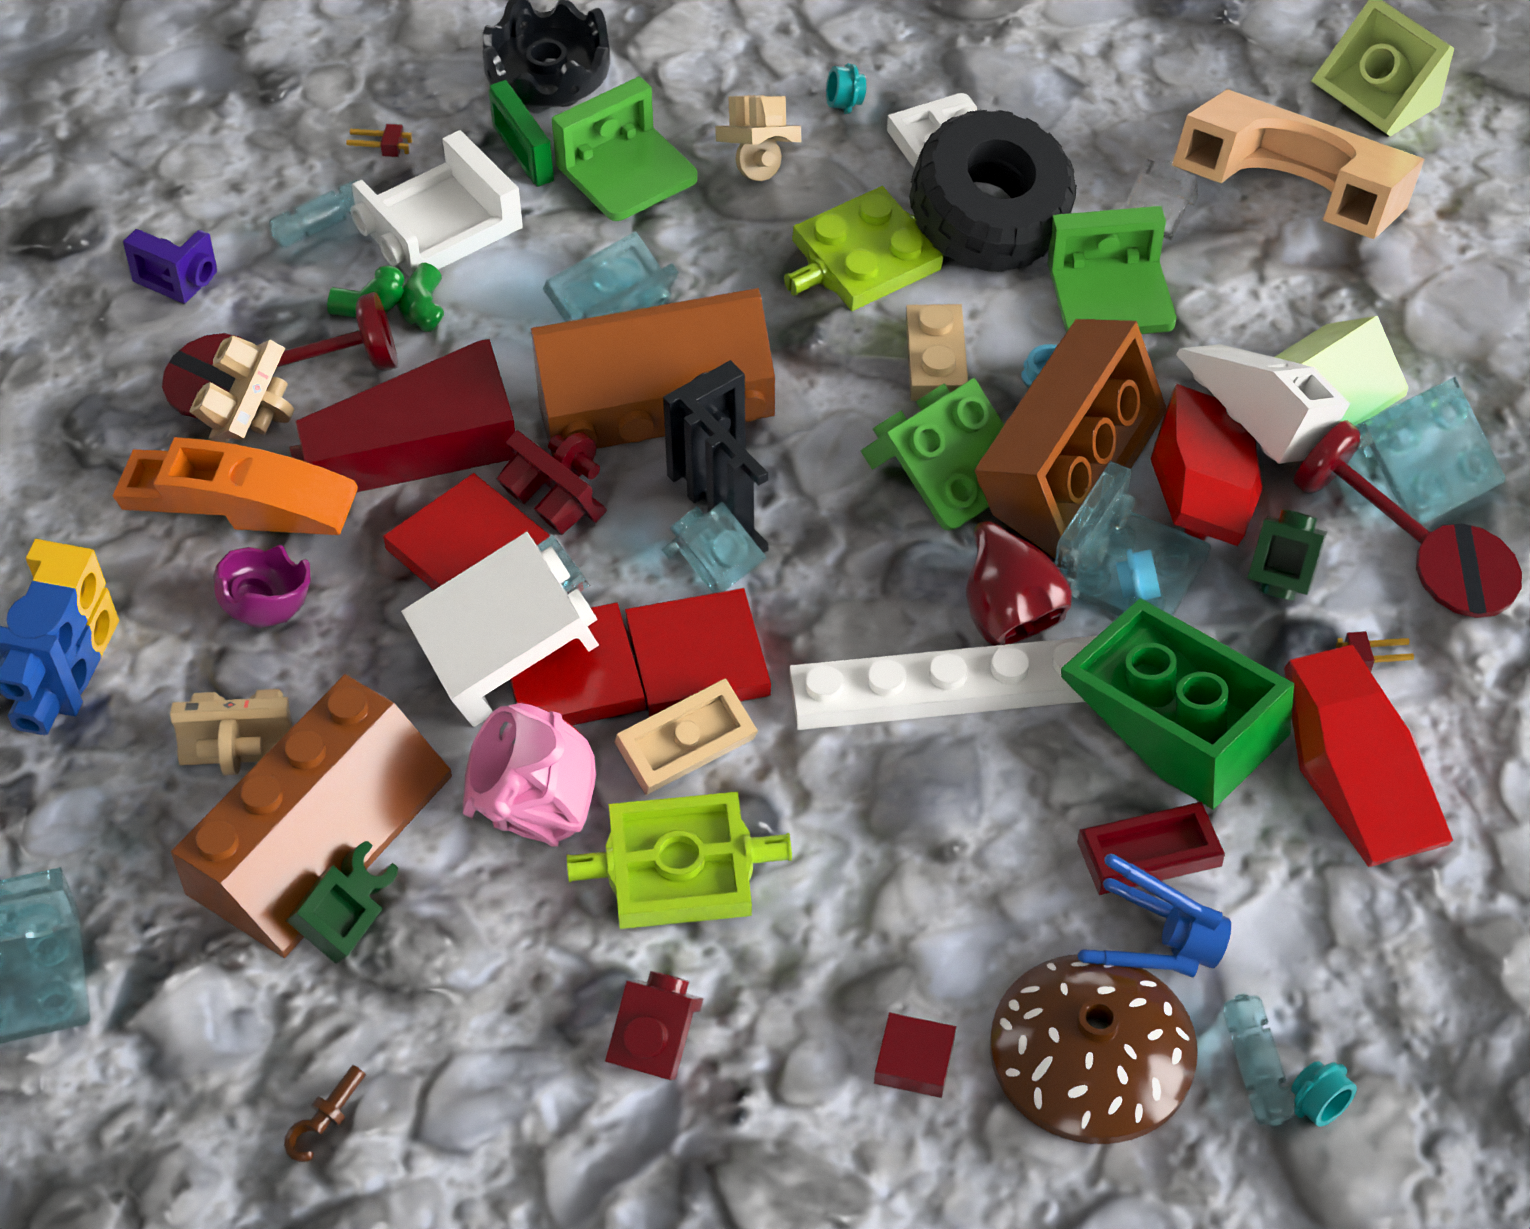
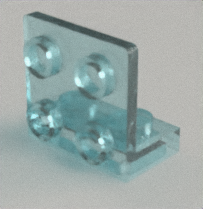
[1355,377,1506,525]
[1055,461,1211,616]
[0,867,91,1044]

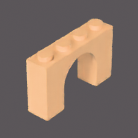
[1172,89,1424,239]

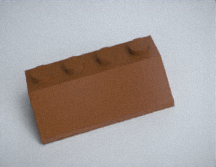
[531,288,775,457]
[974,319,1167,564]
[170,674,452,959]

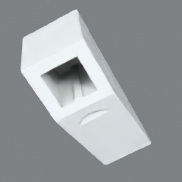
[1176,344,1350,464]

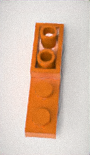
[112,437,358,535]

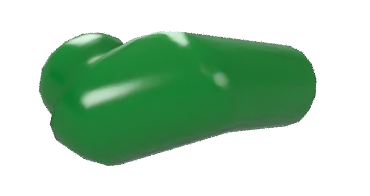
[397,263,444,332]
[327,265,404,318]

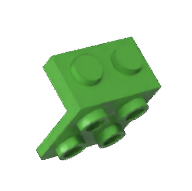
[551,76,698,221]
[1047,206,1176,334]
[860,378,1004,531]

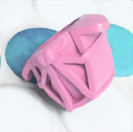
[463,703,596,847]

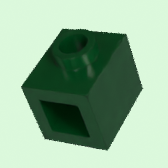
[1247,509,1327,600]

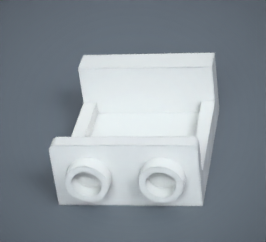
[350,130,523,277]
[401,532,599,727]

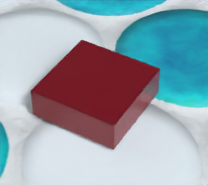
[874,1012,956,1098]

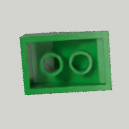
[1061,598,1294,810]

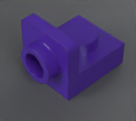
[123,228,217,304]

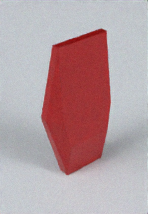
[1150,384,1263,547]
[1284,644,1453,867]

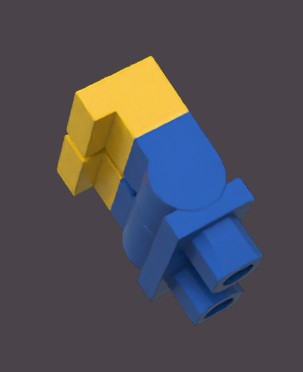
[0,539,120,736]

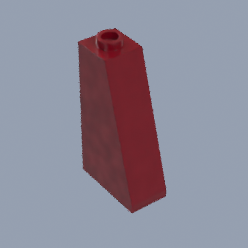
[289,339,515,493]

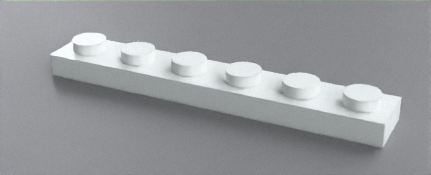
[790,636,1097,730]

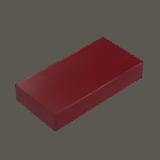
[1077,801,1225,895]

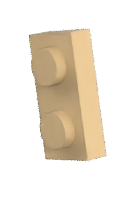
[906,304,968,401]
[614,678,758,795]

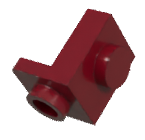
[605,971,704,1080]

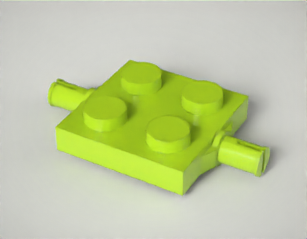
[784,185,944,311]
[566,792,792,929]

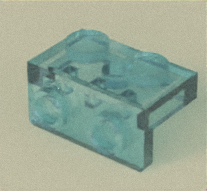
[543,231,679,322]

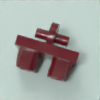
[496,430,607,535]

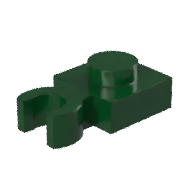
[286,841,398,964]

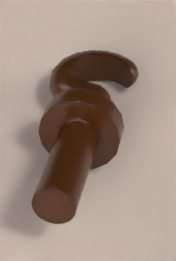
[284,1065,366,1162]

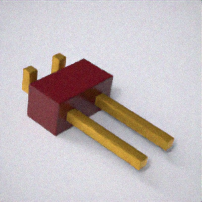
[346,123,413,157]
[1335,631,1414,671]

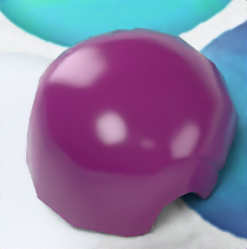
[213,545,311,629]

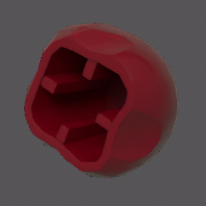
[966,521,1072,646]

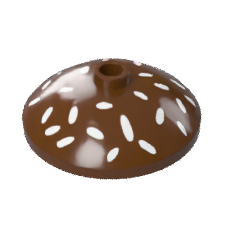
[990,954,1198,1144]

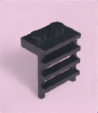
[663,360,769,556]

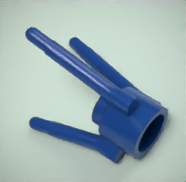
[1078,854,1231,978]

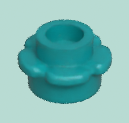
[826,63,866,114]
[1291,1061,1357,1127]

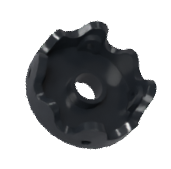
[483,0,610,108]

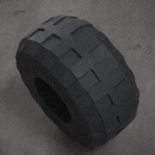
[909,110,1077,272]

